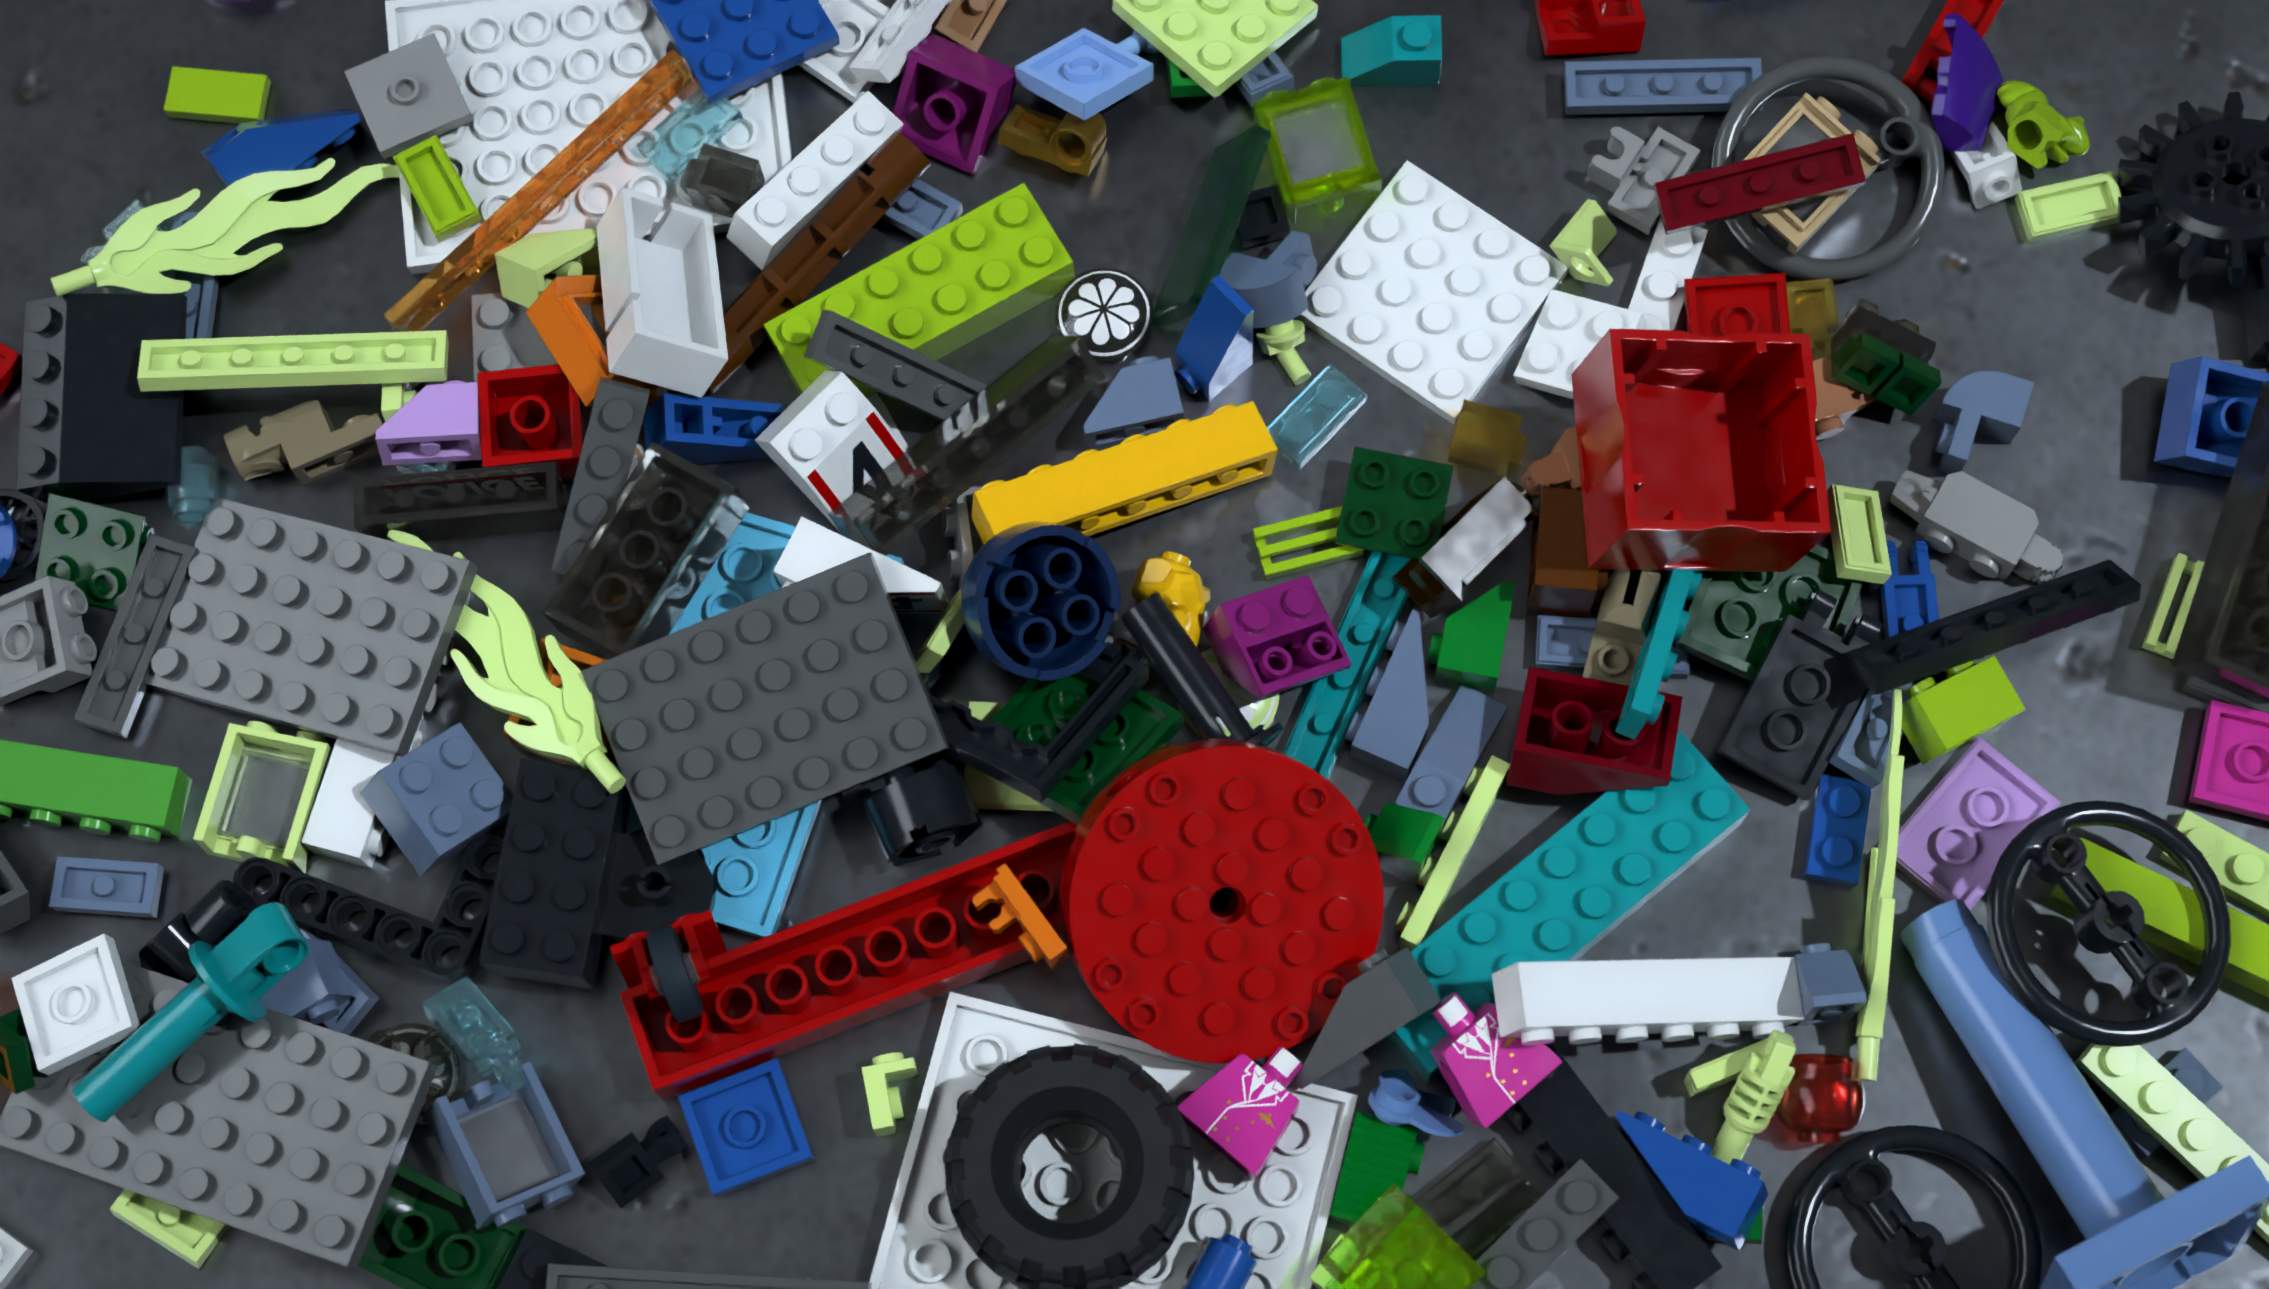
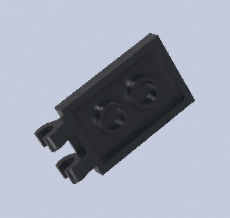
[1714,589,1883,800]

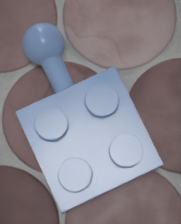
[1015,28,1160,121]

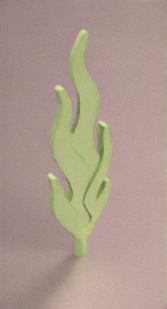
[50,158,400,297]
[387,530,626,793]
[1855,689,1904,1081]

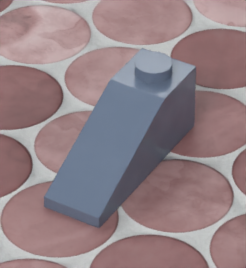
[1394,684,1508,833]

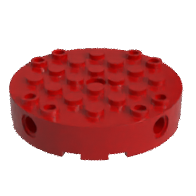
[1060,739,1384,1063]

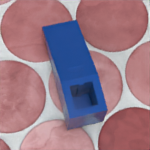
[201,108,363,187]
[1615,1110,1768,1251]

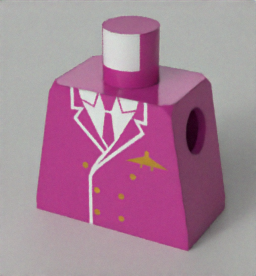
[1430,992,1562,1128]
[1177,1046,1303,1182]

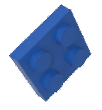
[678,1058,814,1197]

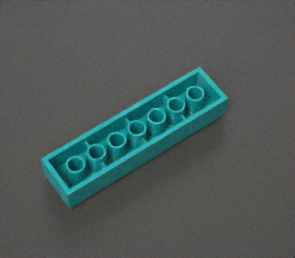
[1387,731,1750,1083]

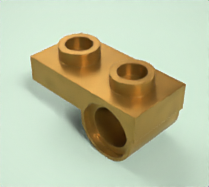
[997,104,1107,177]

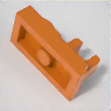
[972,863,1069,970]

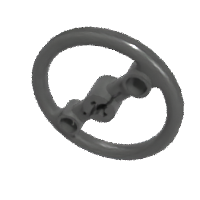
[1711,55,1945,283]

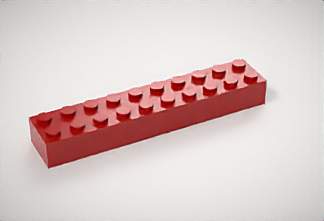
[619,821,1077,1100]

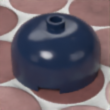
[961,522,1121,681]

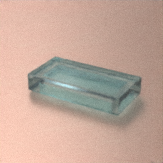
[636,87,743,183]

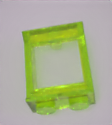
[1254,77,1382,225]

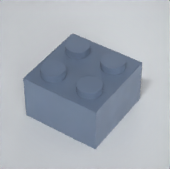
[360,722,513,877]

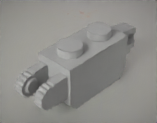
[1888,470,2065,584]

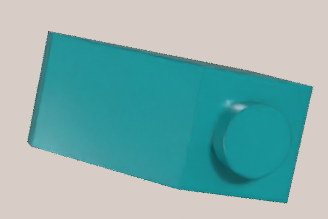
[1341,15,1442,87]

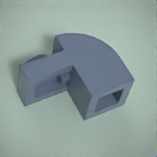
[1207,230,1318,328]
[1933,371,2034,474]

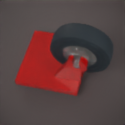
[610,910,728,1023]

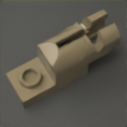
[223,400,384,486]
[1582,569,1663,686]

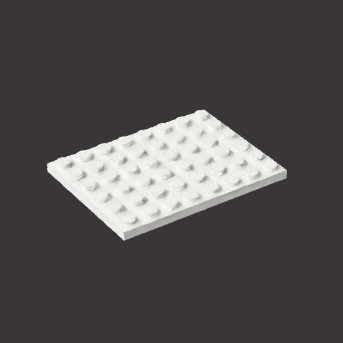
[385,0,793,274]
[869,992,1358,1289]

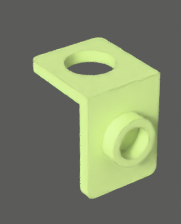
[1549,199,1617,287]

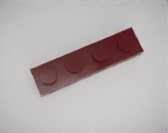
[1654,133,1866,235]

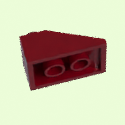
[1506,667,1683,795]

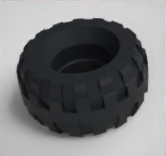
[945,1043,1194,1289]

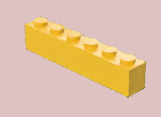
[971,401,1278,544]

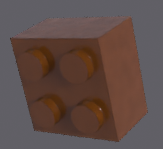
[1526,487,1608,618]

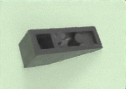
[1295,947,1442,1089]

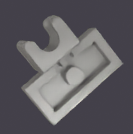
[1587,126,1701,235]

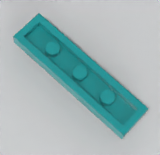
[1615,570,1703,740]

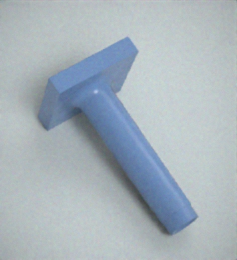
[1900,899,2269,1289]

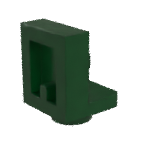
[0,1008,36,1094]

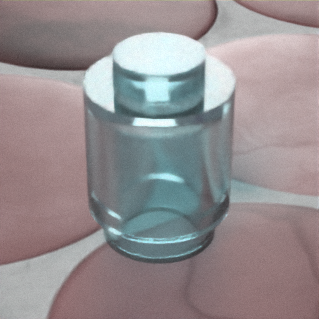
[167,446,219,524]

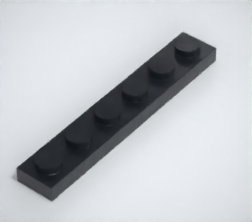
[1847,559,2141,695]

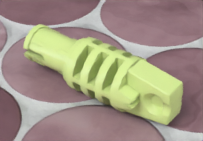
[1711,1029,1796,1164]

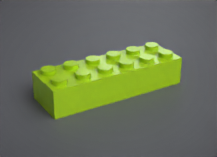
[763,183,1075,398]

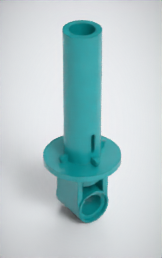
[73,903,309,1122]

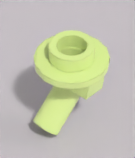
[1256,319,1311,385]

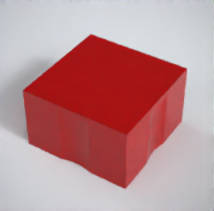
[1571,328,1831,572]

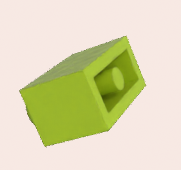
[1901,655,2026,765]

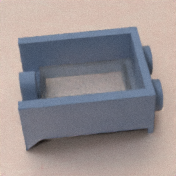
[421,1061,585,1230]

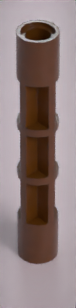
[708,131,931,394]

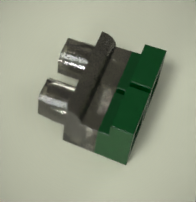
[1831,299,1942,415]

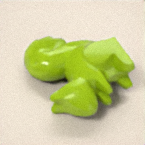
[1997,80,2090,169]

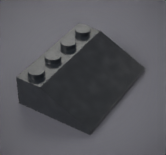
[16,294,187,504]

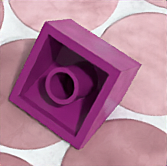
[893,34,1016,175]

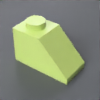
[495,228,601,308]

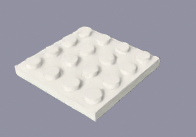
[1295,160,1569,425]

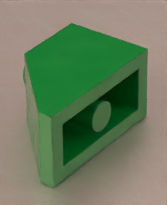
[1427,580,1516,692]
[1364,802,1445,887]

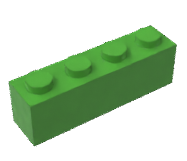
[0,740,192,843]

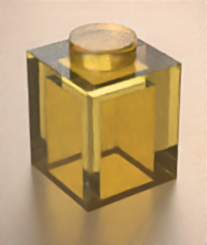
[1448,399,1528,477]

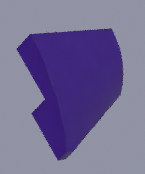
[1931,14,2004,152]

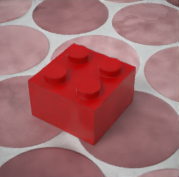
[477,364,590,487]

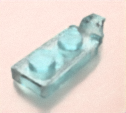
[421,976,528,1094]

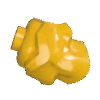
[1131,551,1211,647]

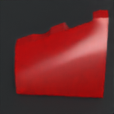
[1535,0,1646,55]

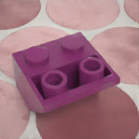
[1202,575,1352,699]

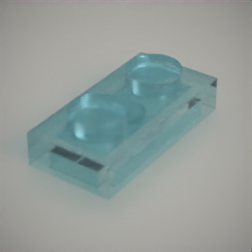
[1267,363,1367,470]

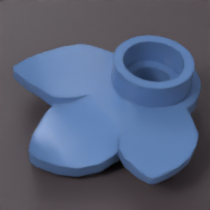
[1368,1069,1465,1137]

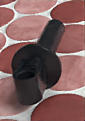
[1121,592,1284,747]

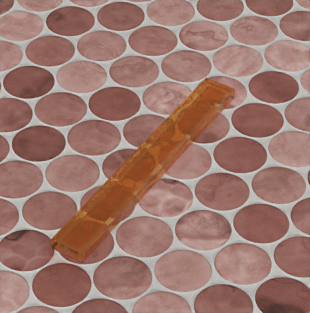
[383,49,692,332]

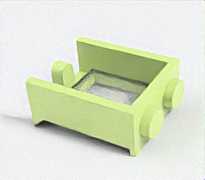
[193,721,333,874]

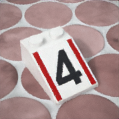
[755,370,928,545]
[773,516,949,614]

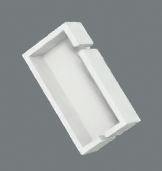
[596,187,728,398]

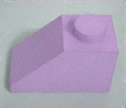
[376,380,482,465]

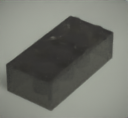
[542,442,749,659]

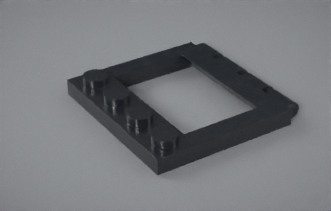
[920,623,1150,803]

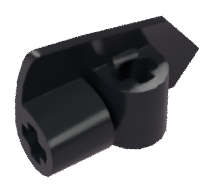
[139,880,259,983]

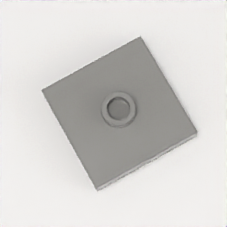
[344,33,474,159]

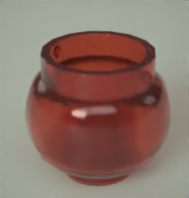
[1775,1054,1866,1144]

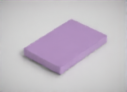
[1896,736,2061,910]

